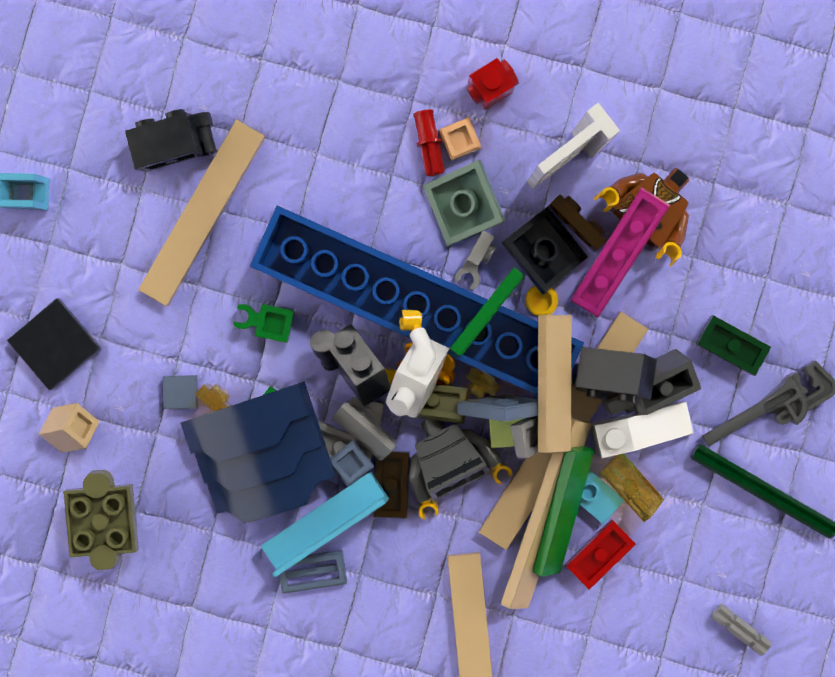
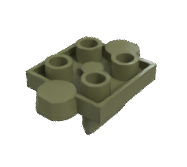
[63,470,139,570]

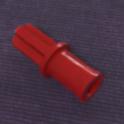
[413,109,445,177]

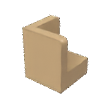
[38,403,100,452]

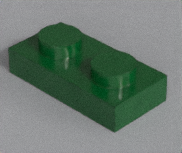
[695,315,771,376]

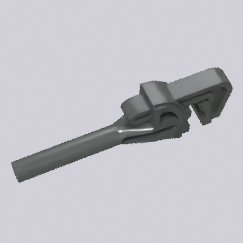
[702,360,835,447]

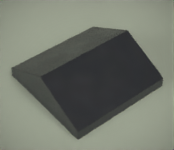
[501,206,588,295]

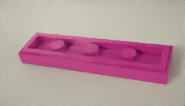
[570,187,670,318]

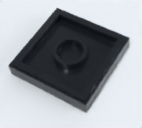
[7,298,101,390]

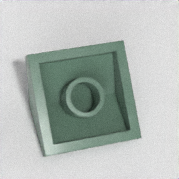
[423,160,505,246]

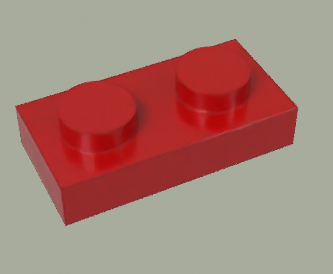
[565,519,636,590]

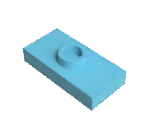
[580,469,625,525]

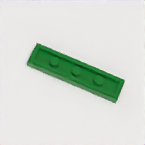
[533,446,595,577]

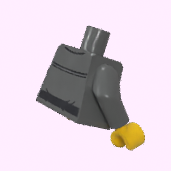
[409,419,512,520]

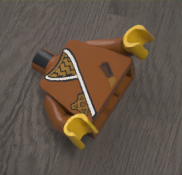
[594,168,689,267]

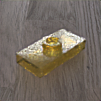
[600,454,664,522]

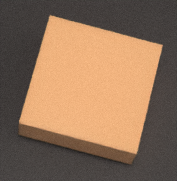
[439,117,482,161]

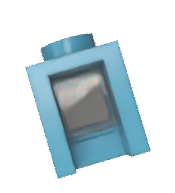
[0,173,49,211]

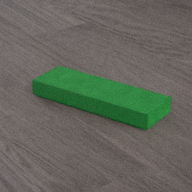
[450,267,524,356]

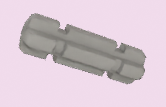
[711,604,771,656]

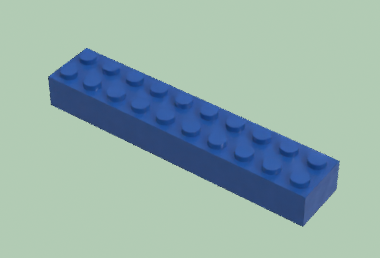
[249,205,584,395]

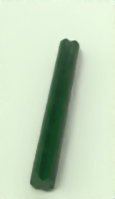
[691,444,835,539]

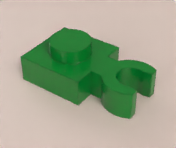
[233,304,295,343]

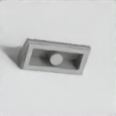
[333,400,397,460]

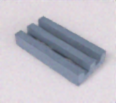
[279,550,348,594]

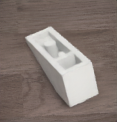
[591,401,693,458]

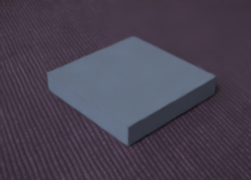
[457,394,538,421]

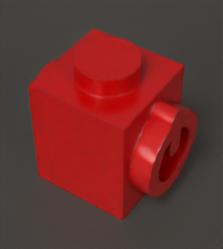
[466,58,519,110]

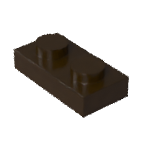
[548,194,607,253]
[373,451,410,518]

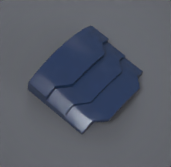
[180,381,336,524]

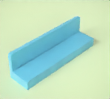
[261,471,389,578]

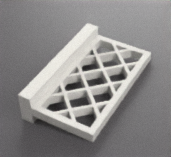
[527,103,620,190]

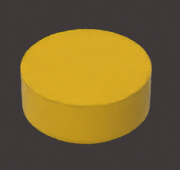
[525,286,558,317]

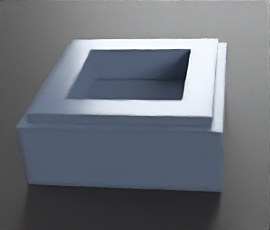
[163,375,198,409]
[330,440,374,486]

